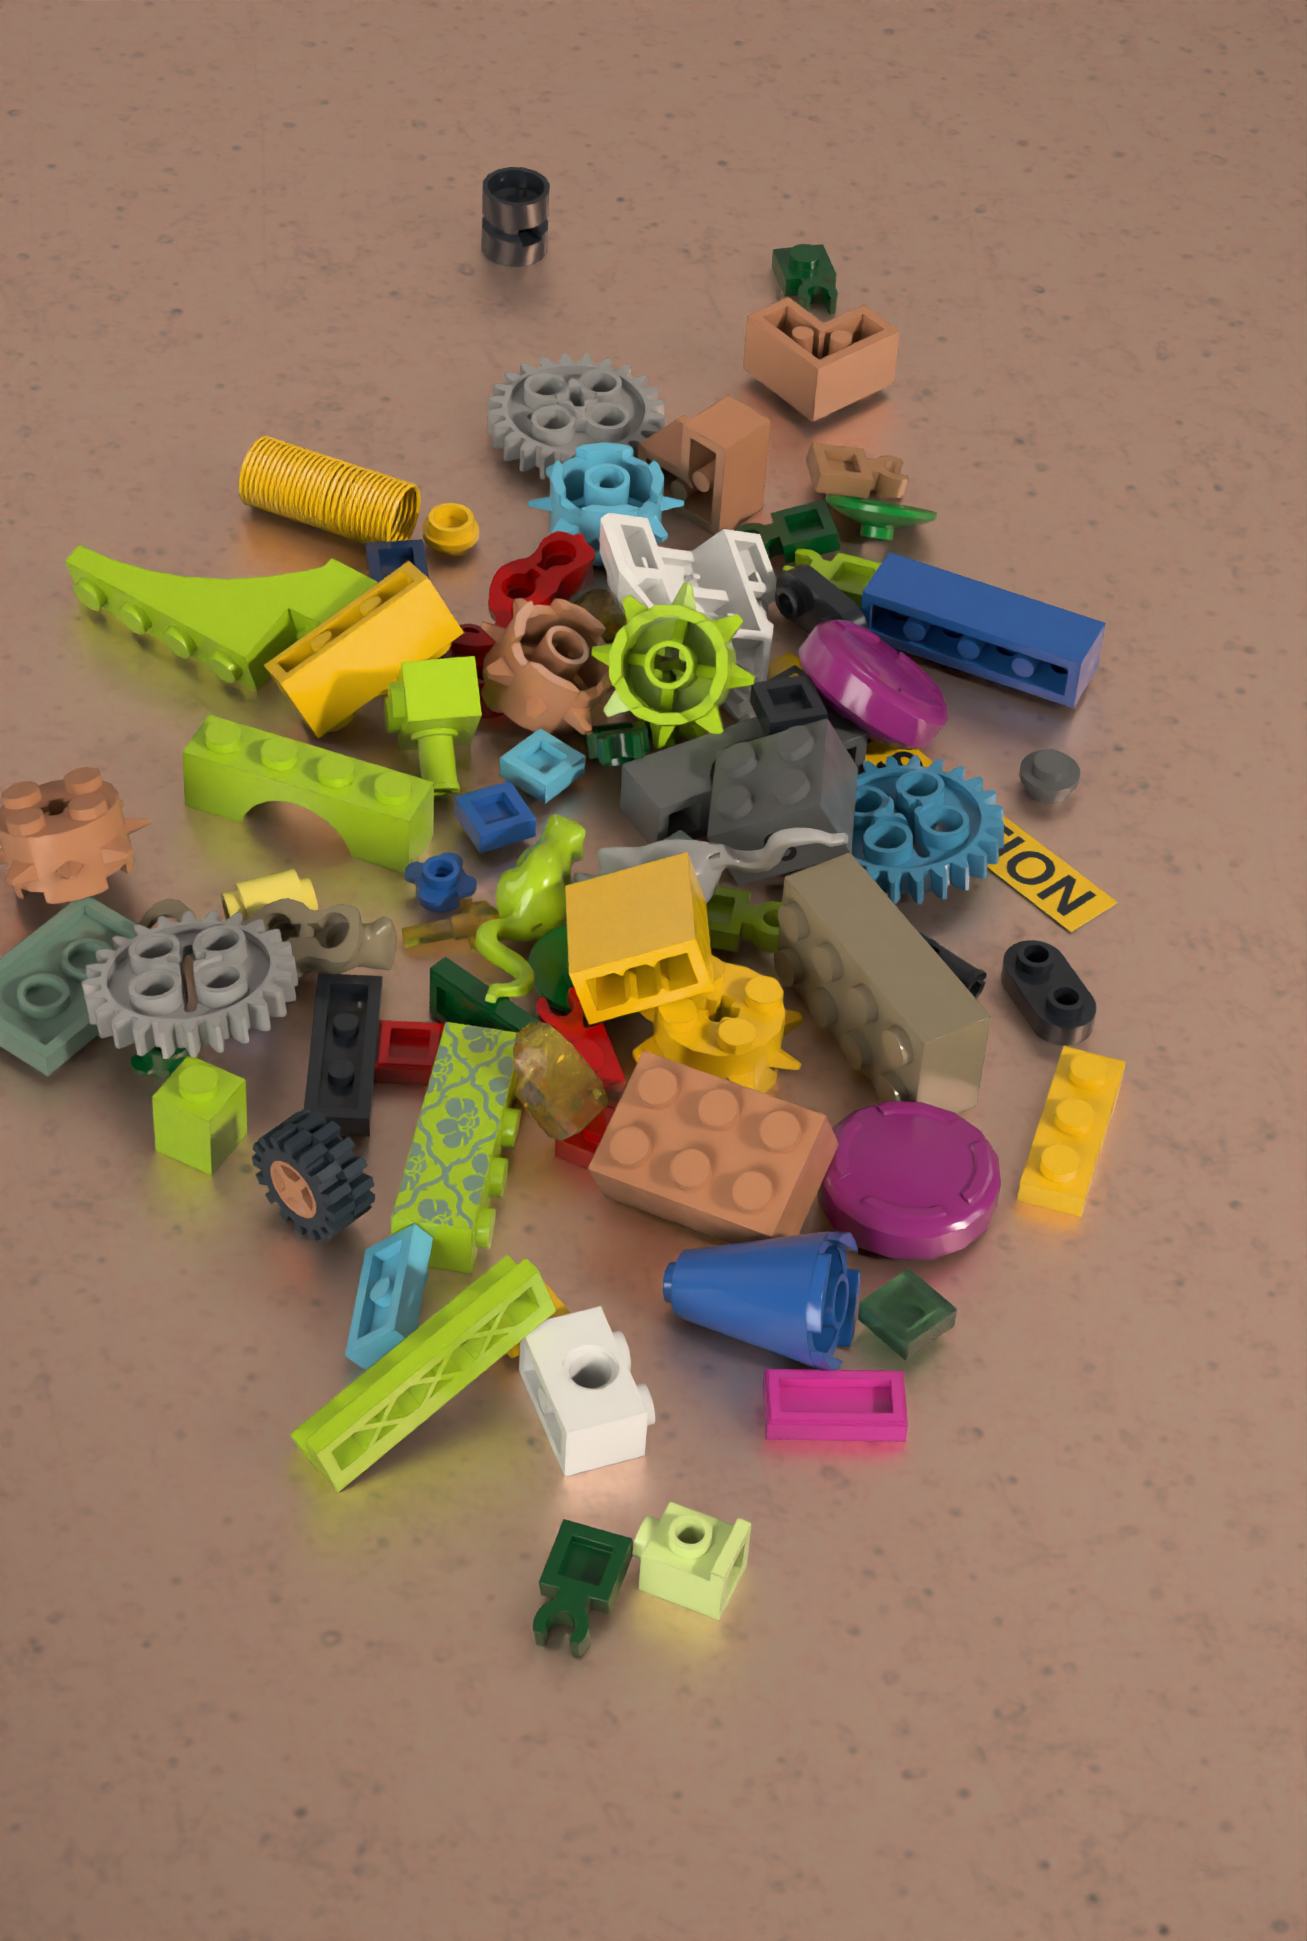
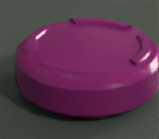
[798,619,949,750]
[817,1101,1001,1260]

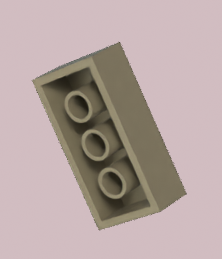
[773,852,991,1114]

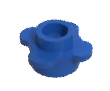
[405,852,477,913]

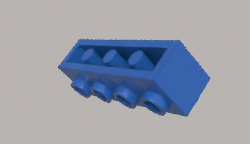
[861,552,1106,708]

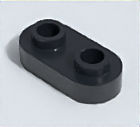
[775,564,868,635]
[1001,940,1097,1046]

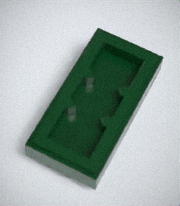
[429,956,540,1070]

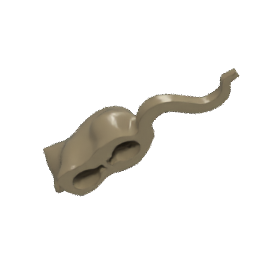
[135,898,397,980]

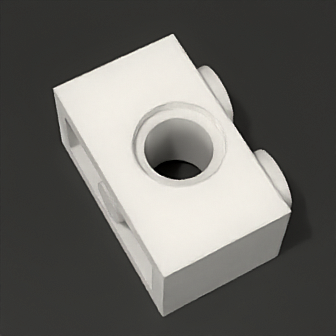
[519,1306,655,1477]

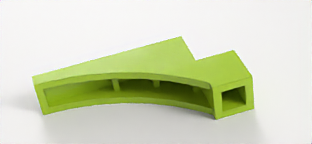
[65,544,378,692]

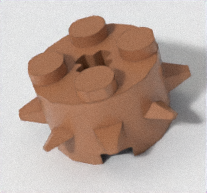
[480,598,612,741]
[0,767,151,904]

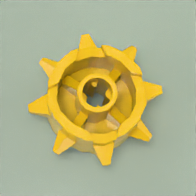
[632,955,803,1093]

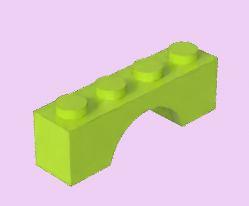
[182,714,434,874]

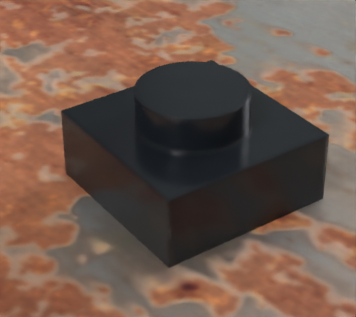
[750,674,828,736]

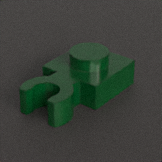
[771,244,838,315]
[735,499,841,564]
[584,720,650,766]
[533,1519,633,1657]

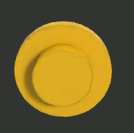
[422,503,479,554]

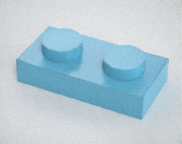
[345,1223,433,1370]

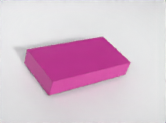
[763,1369,908,1442]

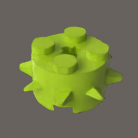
[591,583,755,749]

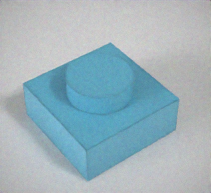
[499,728,585,804]

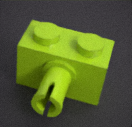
[384,656,482,797]

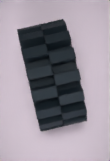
[252,1109,375,1242]

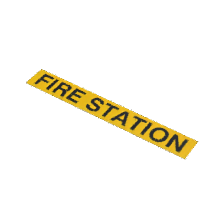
[767,652,1118,933]

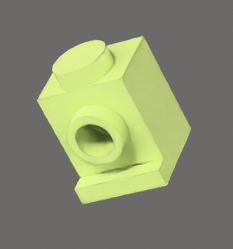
[632,1501,752,1620]

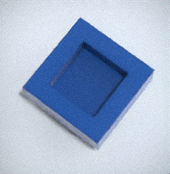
[454,780,536,853]

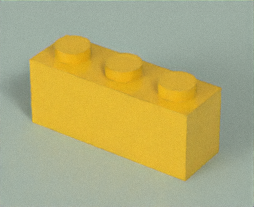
[264,561,464,738]

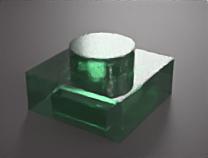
[857,1268,957,1361]

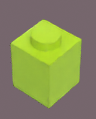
[152,1055,248,1176]

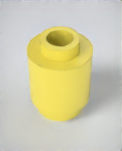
[221,868,318,921]

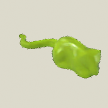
[475,814,586,1003]

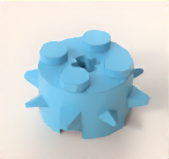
[528,442,684,567]

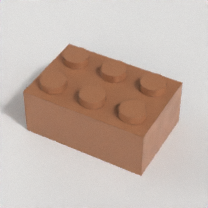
[588,1050,839,1243]

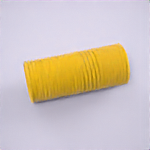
[238,435,421,543]

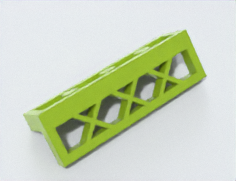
[289,1254,556,1493]

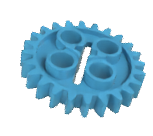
[813,755,1004,905]

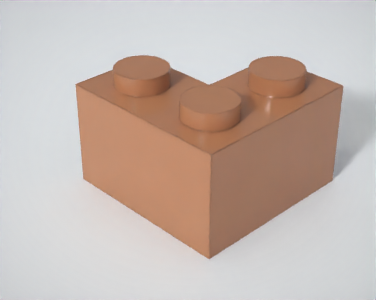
[743,297,900,422]
[638,395,771,535]

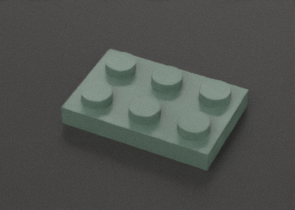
[0,896,137,1076]

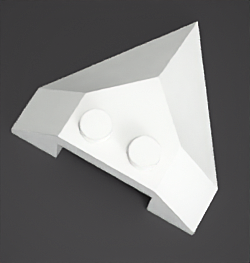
[600,513,777,723]

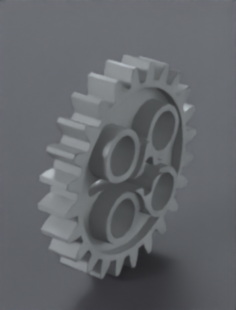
[487,353,665,479]
[82,910,298,1059]

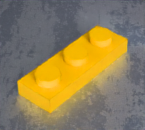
[1017,1046,1126,1217]

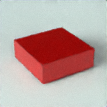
[375,1020,444,1085]

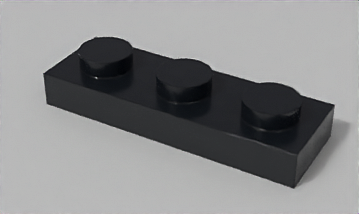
[304,973,383,1137]

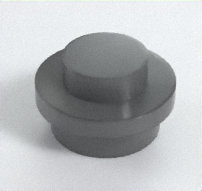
[1019,749,1080,804]

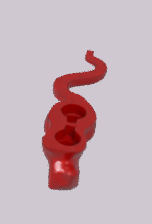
[450,531,595,654]

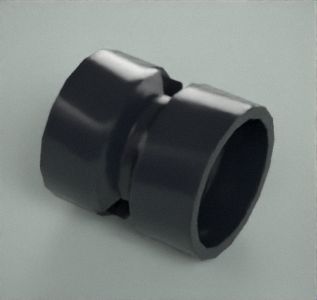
[481,167,550,267]

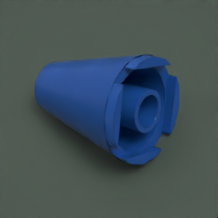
[663,1230,860,1371]

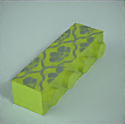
[391,1022,533,1274]

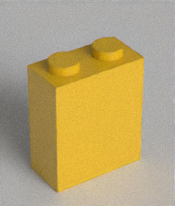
[565,852,715,1025]

